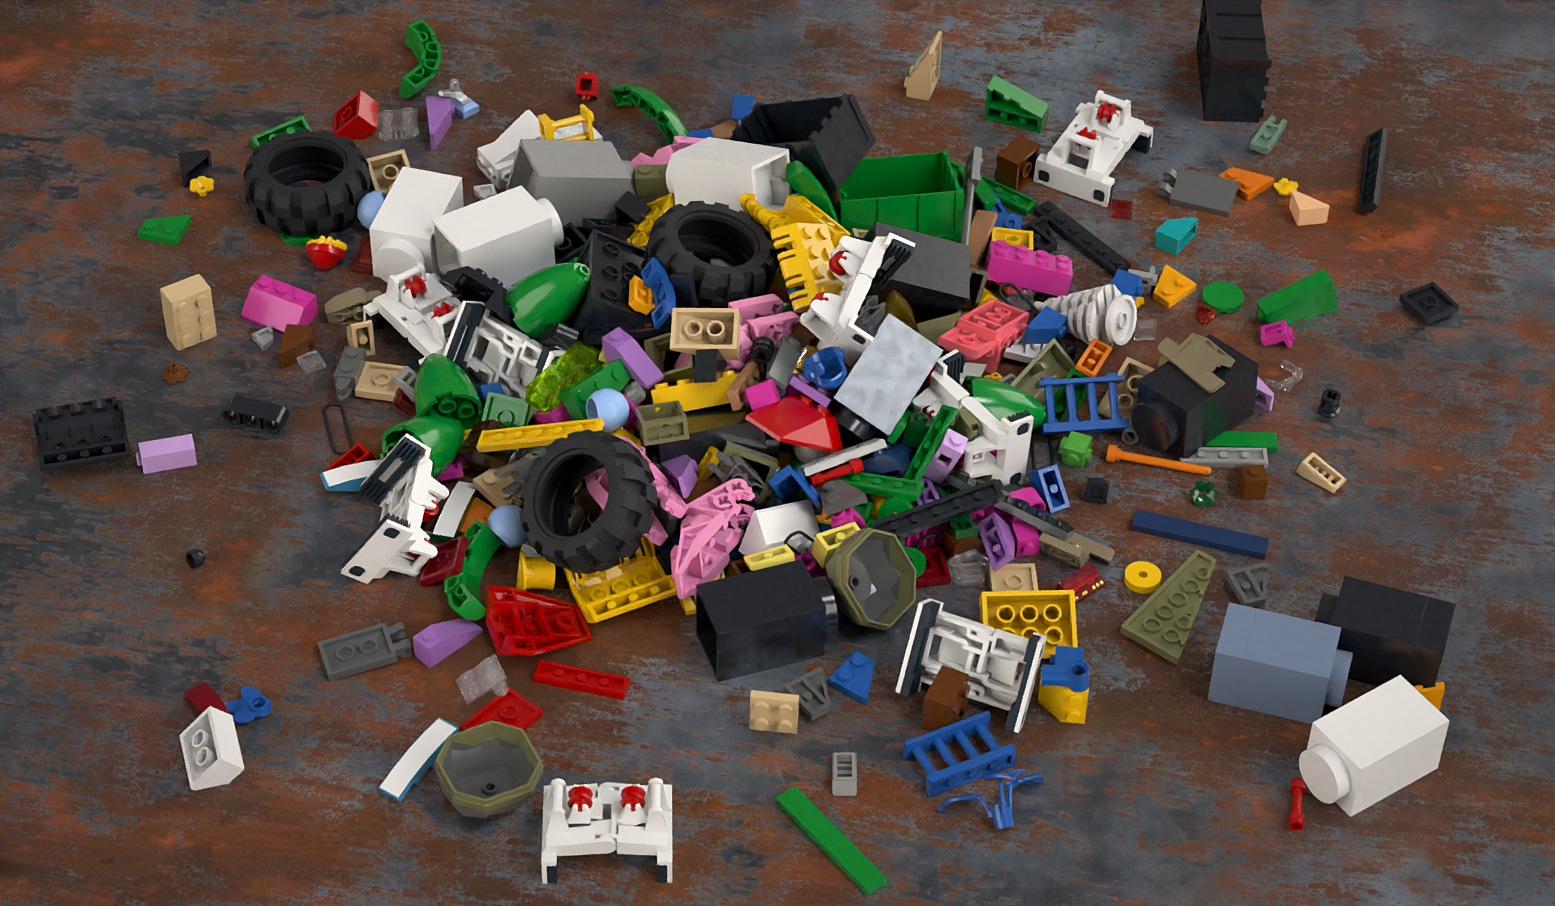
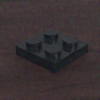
[1399,282,1459,325]

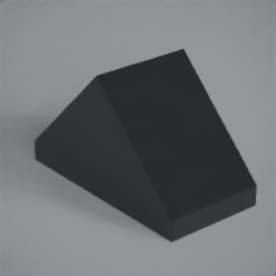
[178,150,212,188]
[615,191,652,224]
[694,349,727,383]

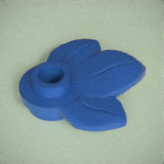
[224,686,271,723]

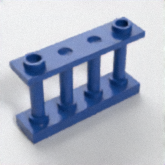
[1035,372,1130,436]
[903,711,1016,798]

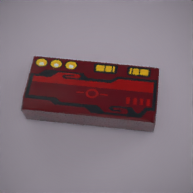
[1057,562,1106,604]

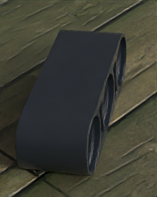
[538,321,579,350]
[222,395,290,434]

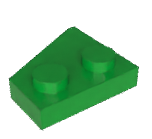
[137,215,192,246]

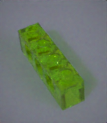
[525,340,601,414]

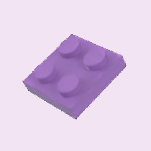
[788,371,831,407]

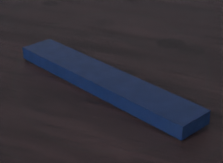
[1132,509,1269,560]

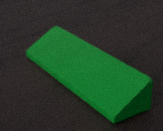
[902,405,958,481]

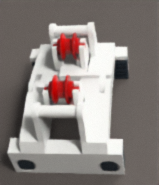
[541,778,672,884]

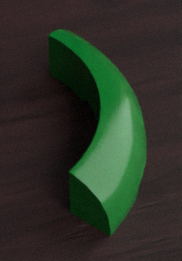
[399,19,441,98]
[609,84,689,145]
[785,161,839,224]
[444,519,502,620]

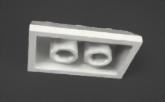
[179,706,244,790]

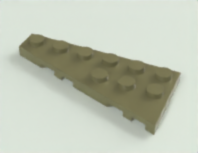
[1120,549,1217,665]

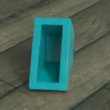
[1154,217,1198,256]

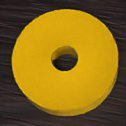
[1124,561,1161,594]

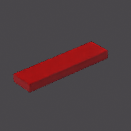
[533,660,631,701]

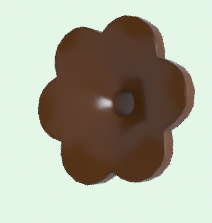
[161,363,189,384]

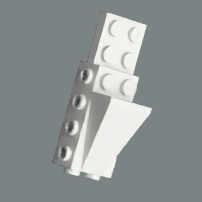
[476,110,602,189]

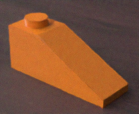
[1074,338,1112,377]

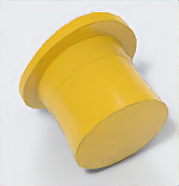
[516,551,556,591]

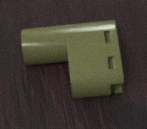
[952,409,980,441]

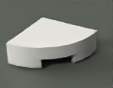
[474,183,497,200]

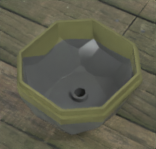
[825,528,917,630]
[434,721,544,819]

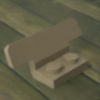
[1158,333,1235,393]
[1036,527,1115,568]

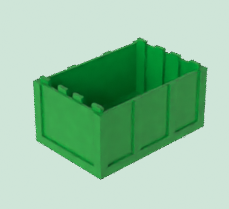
[827,149,964,242]

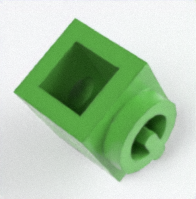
[1058,431,1093,469]

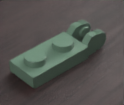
[1249,115,1287,155]

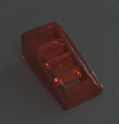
[351,234,373,275]

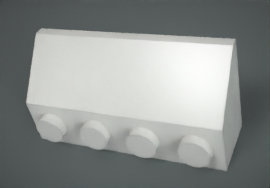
[738,499,820,556]

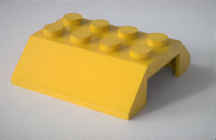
[739,193,851,250]
[770,223,844,313]
[563,536,677,623]

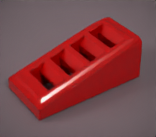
[325,442,376,471]

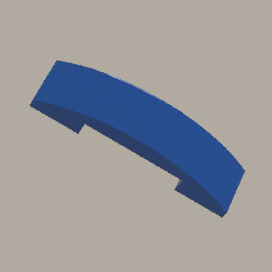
[641,257,676,329]

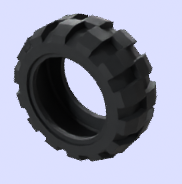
[243,129,371,237]
[644,201,778,308]
[519,430,657,574]

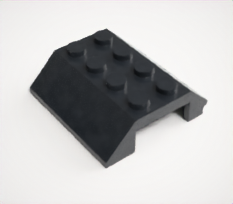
[440,266,532,339]
[32,396,131,472]

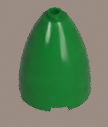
[506,263,590,339]
[414,353,483,430]
[961,375,1047,431]
[380,416,465,484]

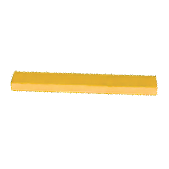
[476,418,605,453]

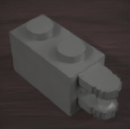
[334,346,367,403]

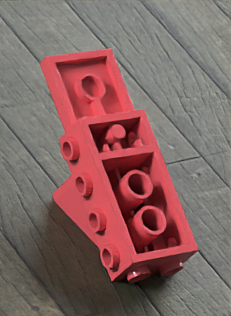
[937,299,1030,374]

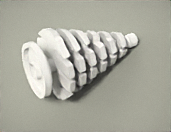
[1032,284,1137,347]

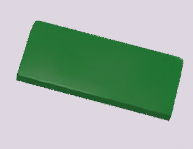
[249,115,312,150]
[958,166,997,211]

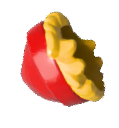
[306,235,347,270]

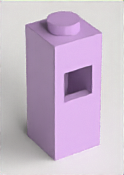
[923,428,968,484]
[135,434,197,474]

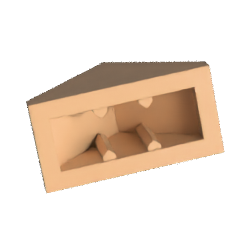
[1289,190,1330,226]

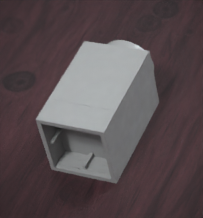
[506,139,636,227]

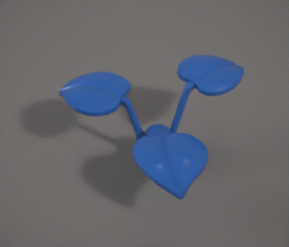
[938,769,1044,830]

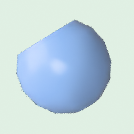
[357,191,387,229]
[586,388,630,433]
[487,504,528,549]

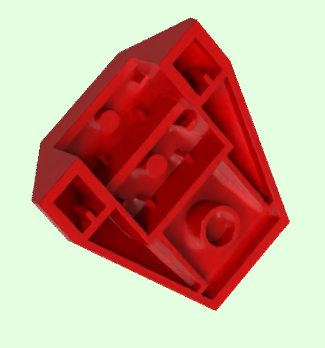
[745,394,843,452]
[486,586,592,656]

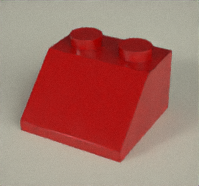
[332,90,379,139]

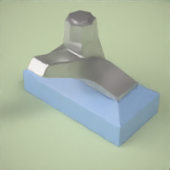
[438,78,479,119]

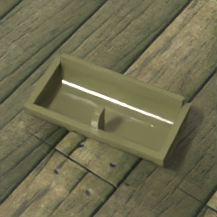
[1009,338,1080,409]

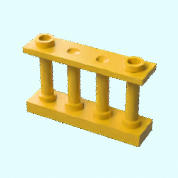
[538,104,594,141]

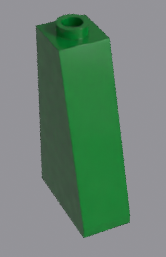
[1256,269,1338,325]

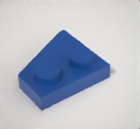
[828,651,875,705]

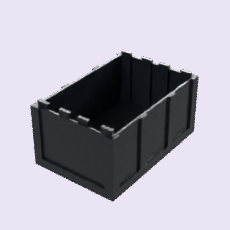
[1196,0,1272,123]
[725,93,876,194]
[567,229,671,358]

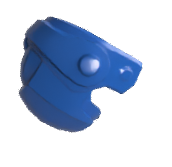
[802,347,847,390]

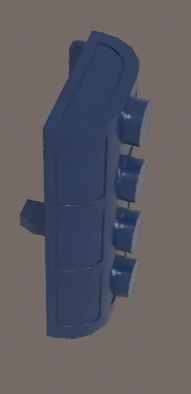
[860,432,918,475]

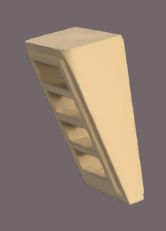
[1296,452,1347,493]

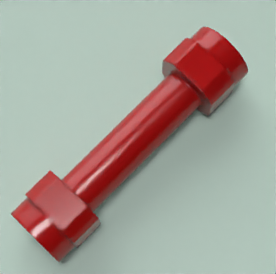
[809,457,864,489]
[1288,777,1306,831]

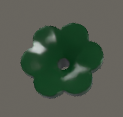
[1190,480,1218,507]

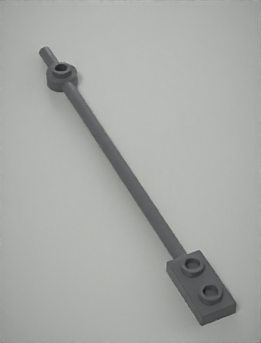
[953,146,983,328]

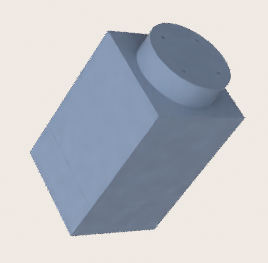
[1207,602,1353,724]

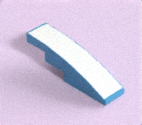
[320,459,381,491]
[378,717,460,802]

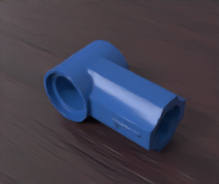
[1041,660,1089,692]

